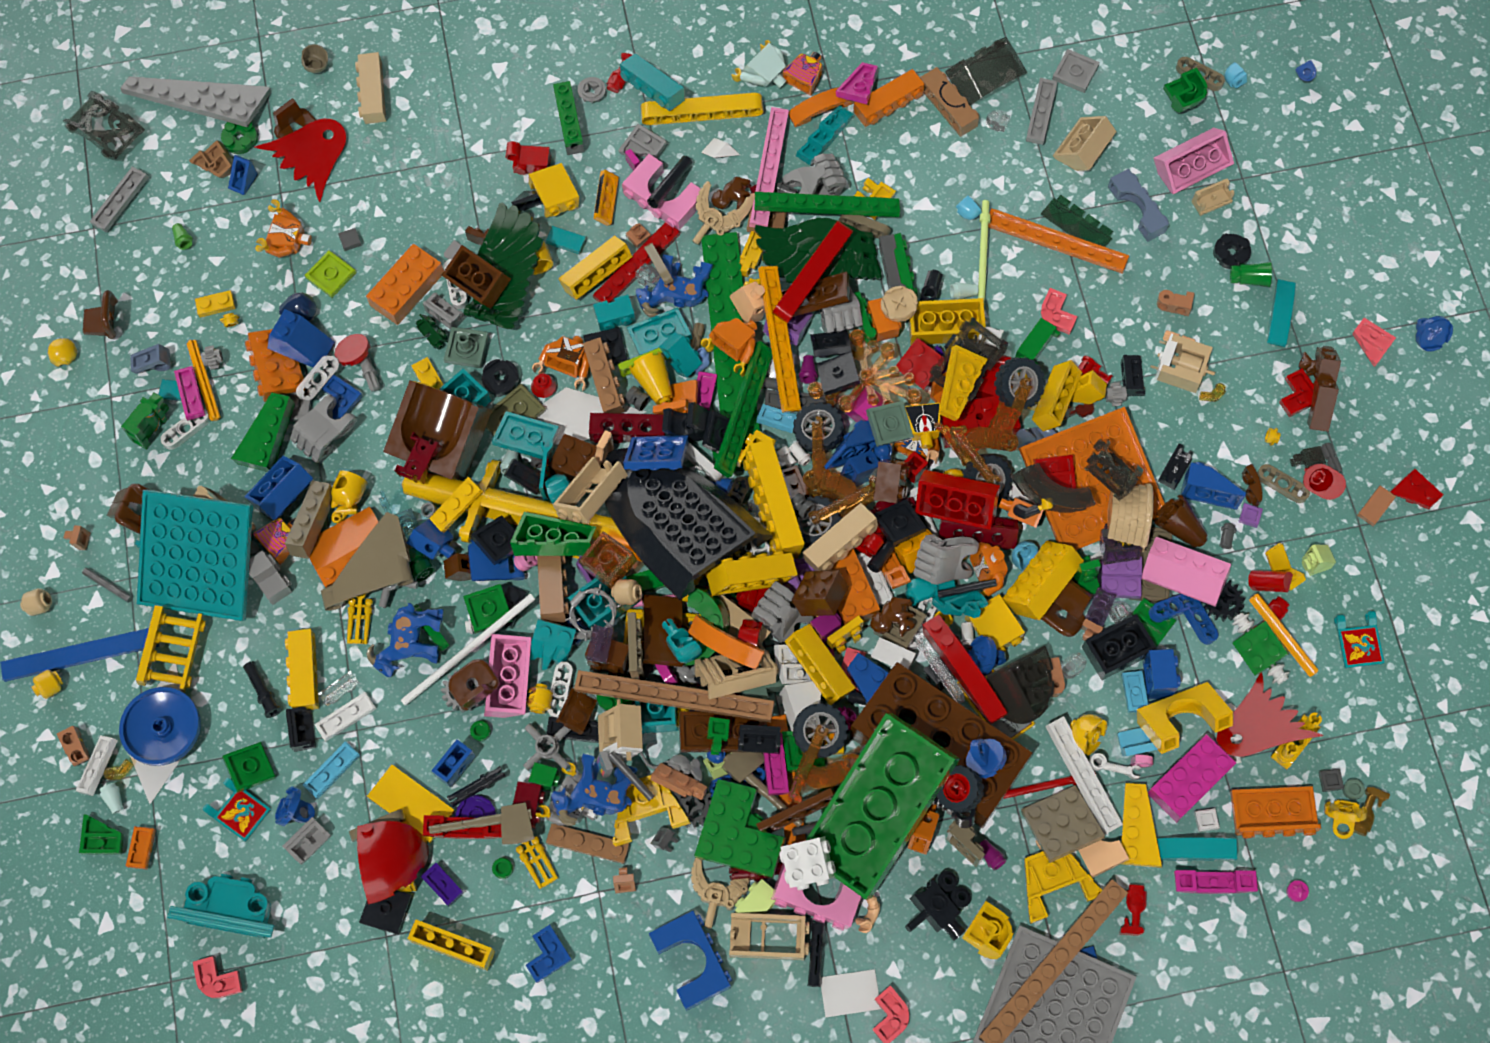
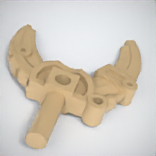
[692,181,755,245]
[691,858,750,929]

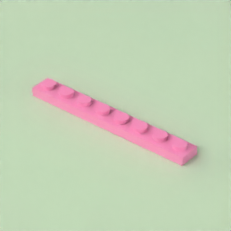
[749,107,789,228]

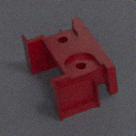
[394,431,442,485]

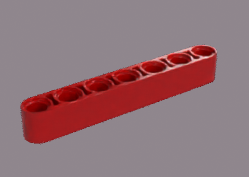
[772,221,853,324]

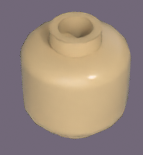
[611,579,642,605]
[20,588,52,616]

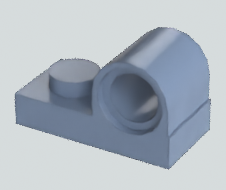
[130,344,171,374]

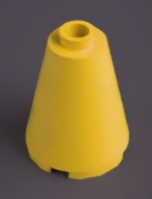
[629,352,673,405]

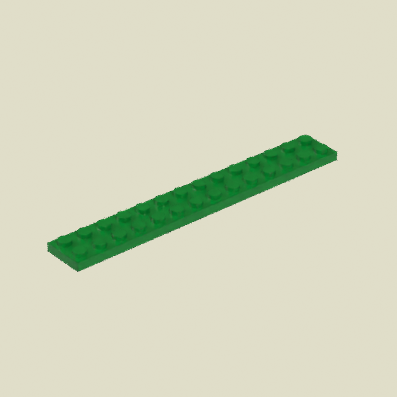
[701,232,760,472]

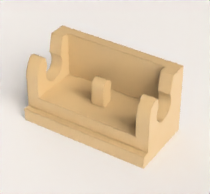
[1192,179,1234,216]

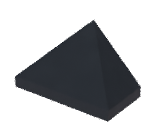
[511,190,543,212]

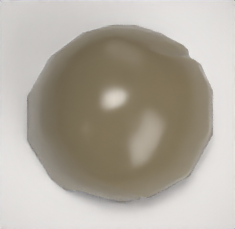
[301,44,328,73]

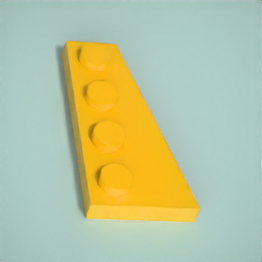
[938,345,988,421]
[1121,783,1162,868]

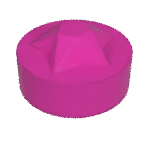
[1286,880,1309,902]

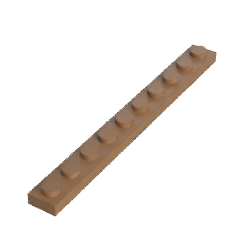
[574,670,775,722]
[979,879,1128,1043]

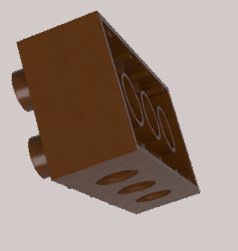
[850,662,1032,828]

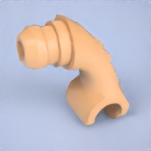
[855,895,880,933]

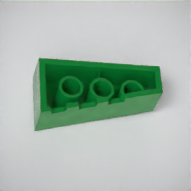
[231,393,295,472]
[510,512,600,556]

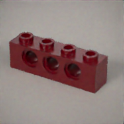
[589,413,666,444]
[938,518,1019,550]

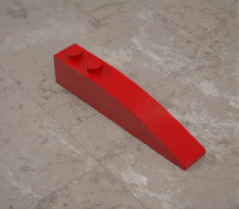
[922,614,1007,724]

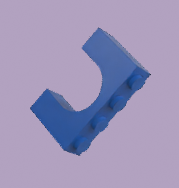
[649,911,732,1011]

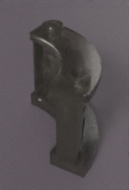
[63,91,145,160]
[929,317,1008,408]
[1084,438,1143,500]
[1011,463,1095,513]

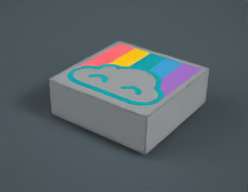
[597,750,613,778]

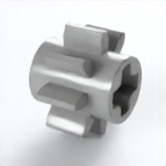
[201,345,223,370]
[1105,382,1127,406]

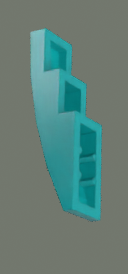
[796,106,854,165]
[1267,279,1296,347]
[1157,838,1237,862]

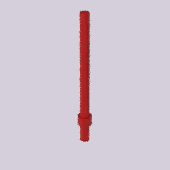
[1004,771,1096,799]

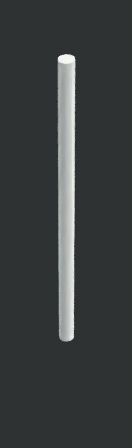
[401,593,535,706]

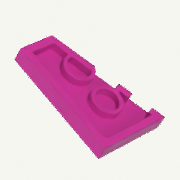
[836,62,878,104]

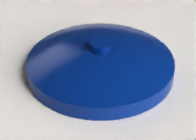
[119,687,201,766]

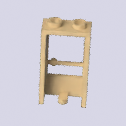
[553,457,628,524]
[694,644,779,699]
[729,913,809,961]

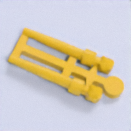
[347,594,373,644]
[516,836,558,889]

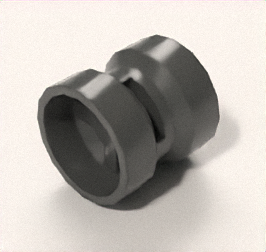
[624,386,650,411]
[791,493,816,520]

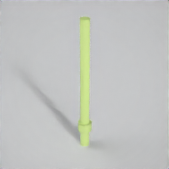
[978,200,991,304]

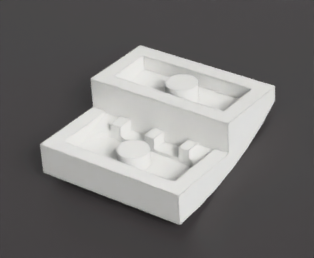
[774,645,812,684]

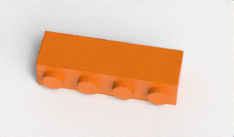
[853,69,925,127]

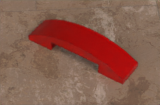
[422,815,502,839]

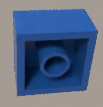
[1143,649,1181,700]

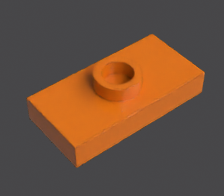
[126,826,156,870]

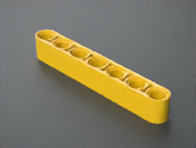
[641,93,763,125]

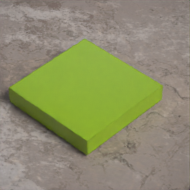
[304,250,357,298]

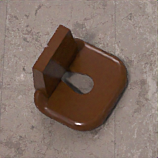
[273,98,316,139]
[83,290,118,339]
[106,484,150,534]
[1041,580,1093,637]
[448,659,499,711]

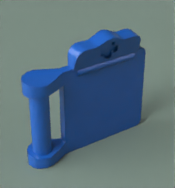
[468,539,525,581]

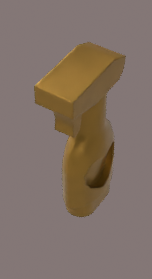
[1354,787,1390,836]

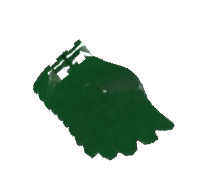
[463,202,544,330]
[754,218,881,283]

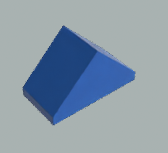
[228,155,258,195]

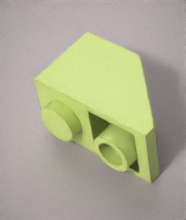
[1302,545,1336,576]
[735,879,775,914]

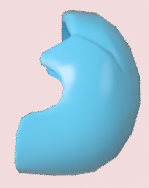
[1012,541,1038,572]

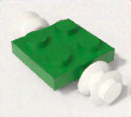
[1232,613,1290,685]

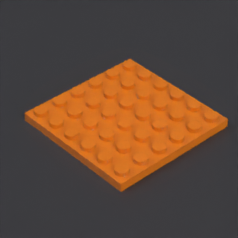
[1019,407,1165,550]

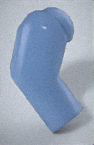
[693,348,710,376]

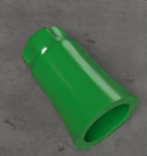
[1230,262,1272,288]

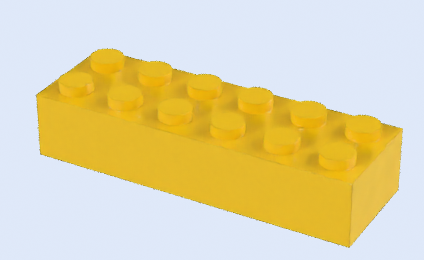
[743,440,804,559]

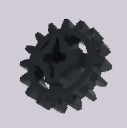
[1201,580,1245,622]

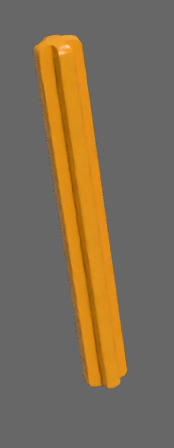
[187,340,221,421]
[1249,594,1319,677]

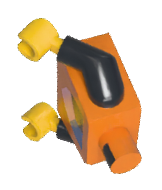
[999,497,1053,528]

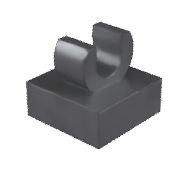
[650,827,678,852]

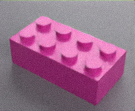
[1148,734,1236,823]

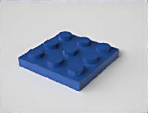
[623,435,689,471]

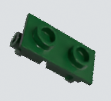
[416,314,449,350]

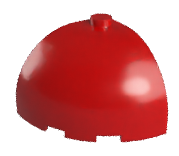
[357,821,429,904]

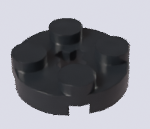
[1213,233,1251,269]
[481,359,519,397]

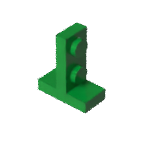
[1074,556,1102,596]

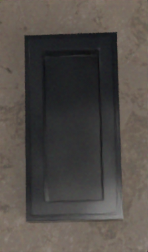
[503,459,541,495]

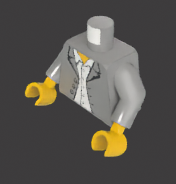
[536,762,597,826]

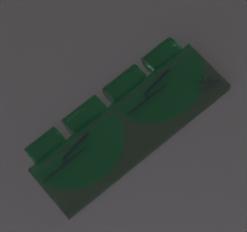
[1041,195,1114,247]

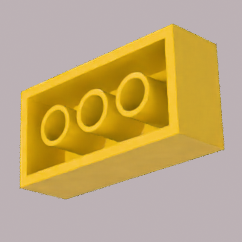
[908,298,986,345]
[1002,541,1084,621]
[706,551,798,596]

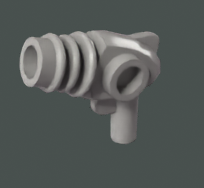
[670,665,697,687]

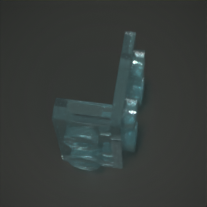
[378,490,419,535]

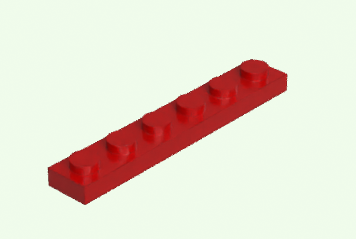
[593,223,680,303]

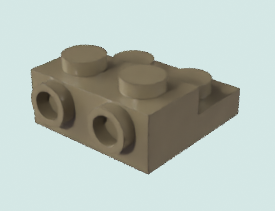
[873,597,927,649]
[946,820,985,867]

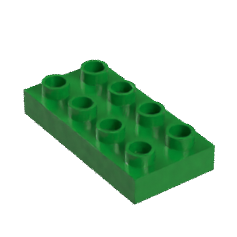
[806,713,960,900]

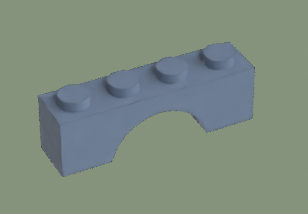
[1108,168,1169,242]

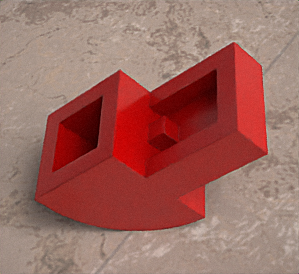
[738,619,763,647]

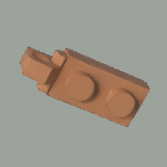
[651,763,707,800]

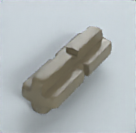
[690,323,704,351]

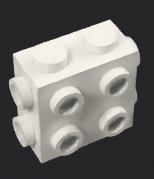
[780,836,836,890]

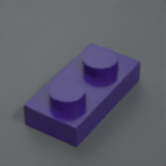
[421,863,464,907]

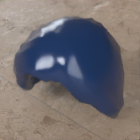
[279,292,317,321]

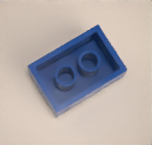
[244,455,313,520]

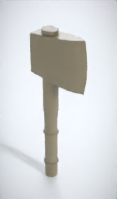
[722,752,803,827]
[429,803,534,844]

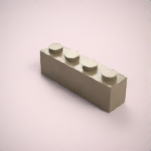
[285,480,332,559]

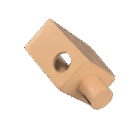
[729,282,765,324]

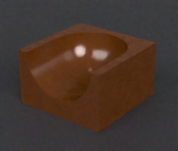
[383,380,492,480]

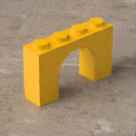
[1137,682,1233,754]

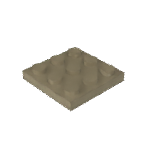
[627,612,645,680]
[1021,785,1105,863]

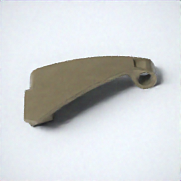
[321,512,414,611]

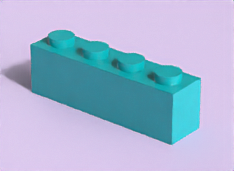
[620,53,685,111]

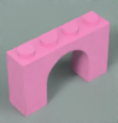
[622,154,700,231]
[771,863,861,931]

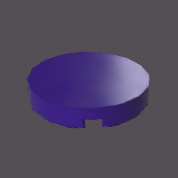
[455,795,496,818]

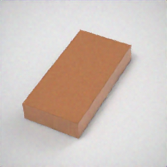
[1357,486,1396,527]

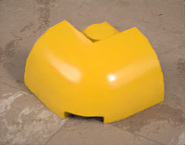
[962,901,1013,959]

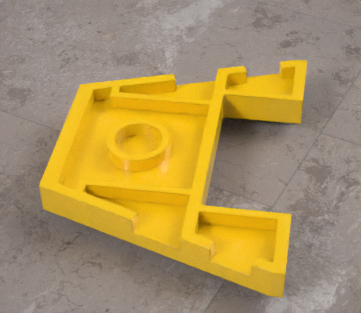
[612,775,690,847]
[1024,851,1102,924]

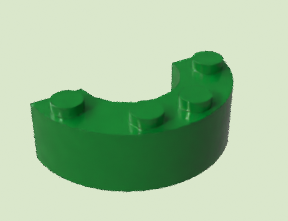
[683,585,730,665]

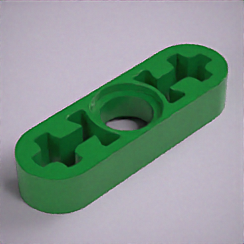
[414,604,450,652]

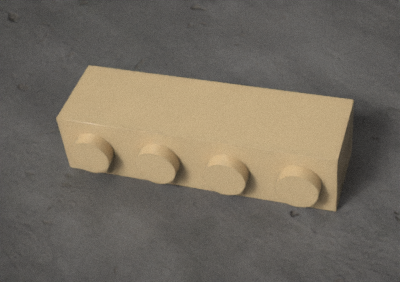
[355,52,386,124]
[803,503,878,571]

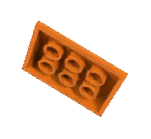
[309,506,379,588]

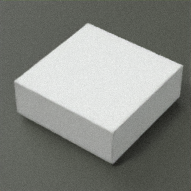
[1194,808,1220,832]

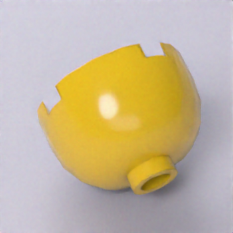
[1070,714,1107,755]

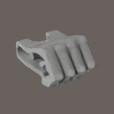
[782,153,847,196]
[818,285,863,333]
[290,395,357,463]
[914,534,979,584]
[751,581,814,645]

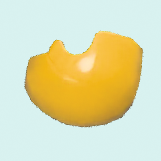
[48,338,77,367]

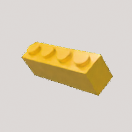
[558,235,632,300]
[1032,360,1082,431]
[785,624,855,705]
[285,629,319,710]
[407,919,495,971]

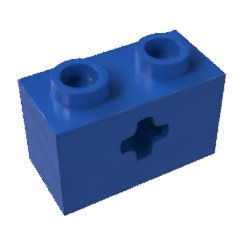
[431,739,476,788]

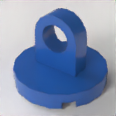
[1416,316,1453,351]
[968,636,1006,676]
[966,739,1007,778]
[275,786,315,826]

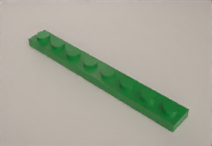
[754,192,900,217]
[714,341,772,478]

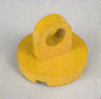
[1324,800,1367,839]

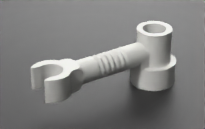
[776,446,797,468]
[1089,753,1141,780]

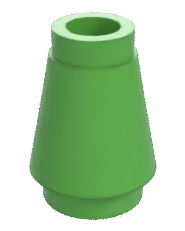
[172,223,193,250]

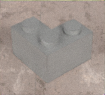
[249,550,292,605]

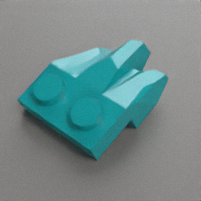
[932,591,988,618]
[530,618,576,670]

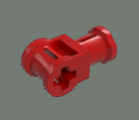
[1078,356,1113,388]

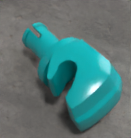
[544,474,570,504]
[905,577,955,608]
[662,619,702,663]

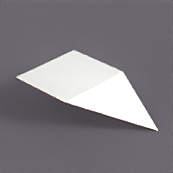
[701,138,740,158]

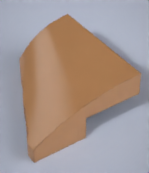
[189,140,233,178]

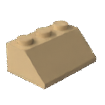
[1053,116,1117,171]

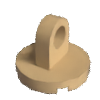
[881,286,918,322]

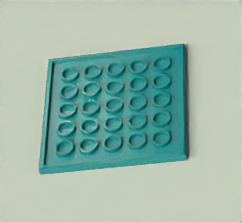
[137,489,253,621]

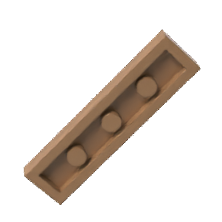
[546,823,630,864]

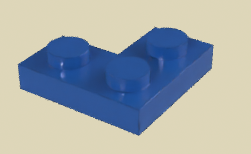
[321,374,363,420]
[526,924,572,983]

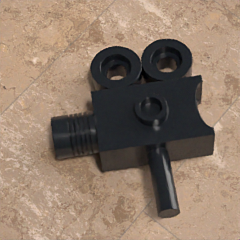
[905,871,971,941]

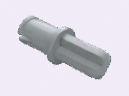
[359,356,380,391]

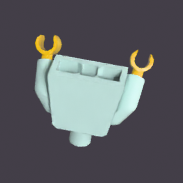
[731,40,787,88]

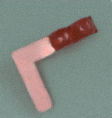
[1063,403,1094,420]

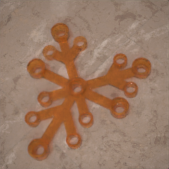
[807,329,922,412]

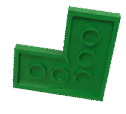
[694,779,785,878]

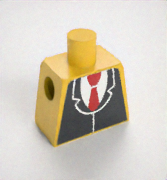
[904,403,940,449]

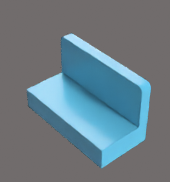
[1117,728,1158,756]

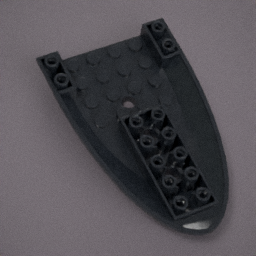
[600,448,773,601]

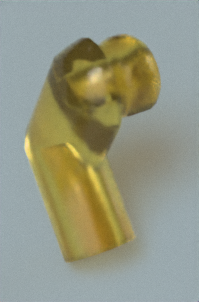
[1199,383,1226,402]
[103,759,134,780]

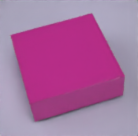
[625,149,640,171]

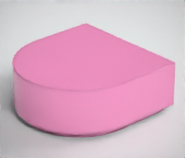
[1131,755,1153,768]

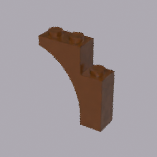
[1307,346,1341,432]

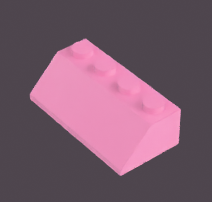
[1154,128,1234,194]
[1141,537,1231,607]
[484,634,531,718]

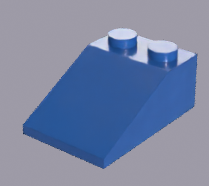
[267,309,335,368]
[824,420,876,469]
[1181,462,1246,510]

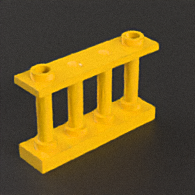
[136,605,206,693]

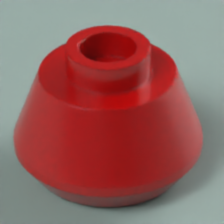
[531,374,556,398]

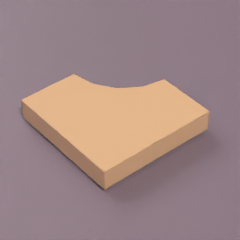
[595,430,614,466]
[1078,840,1129,878]

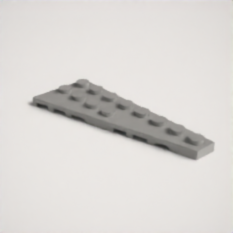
[120,76,271,127]

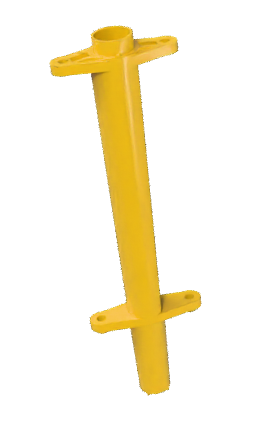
[402,459,713,602]

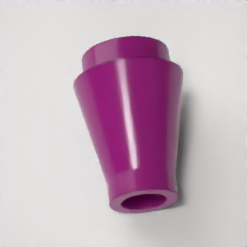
[799,355,817,384]
[979,839,1006,871]

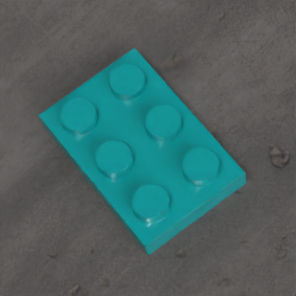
[627,307,692,355]
[492,411,559,460]

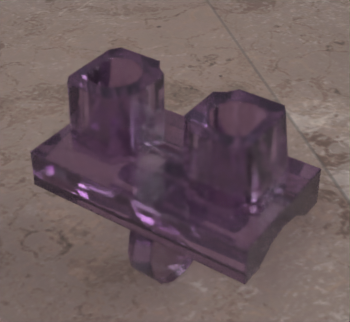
[1085,587,1116,626]
[586,625,614,664]

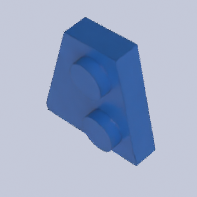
[847,653,888,704]

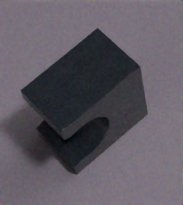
[662,402,709,443]

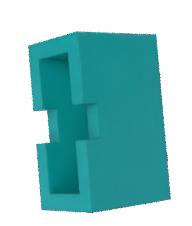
[593,294,636,331]
[659,332,702,378]

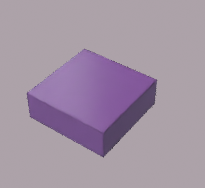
[1238,503,1263,528]

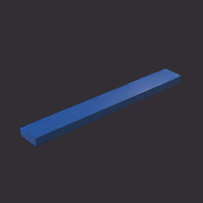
[0,628,160,682]

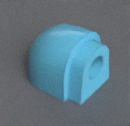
[1224,62,1247,88]
[956,195,982,220]

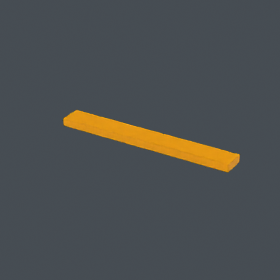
[758,266,802,413]

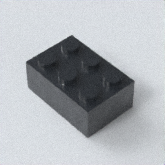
[1082,614,1157,680]

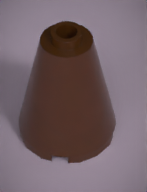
[1154,495,1208,547]

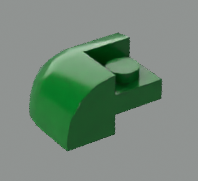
[1163,67,1208,113]

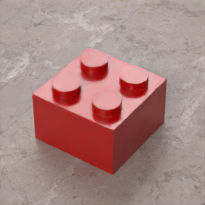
[894,338,949,392]

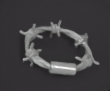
[565,584,621,641]

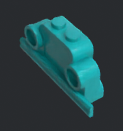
[167,874,275,939]

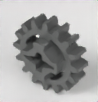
[674,792,711,829]

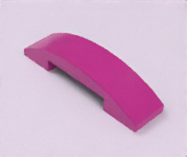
[1174,870,1258,894]

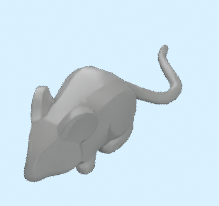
[639,752,702,783]

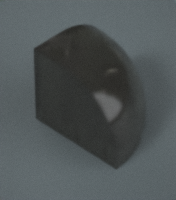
[984,646,1054,724]

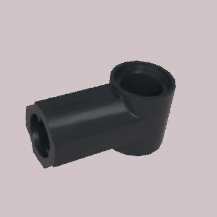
[920,269,943,301]

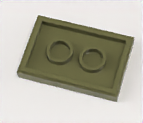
[486,384,546,436]

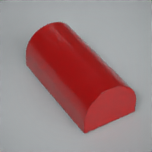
[1248,570,1293,592]

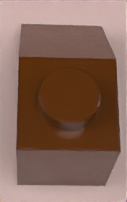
[443,553,471,581]

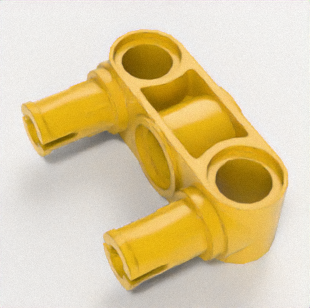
[1270,712,1322,770]

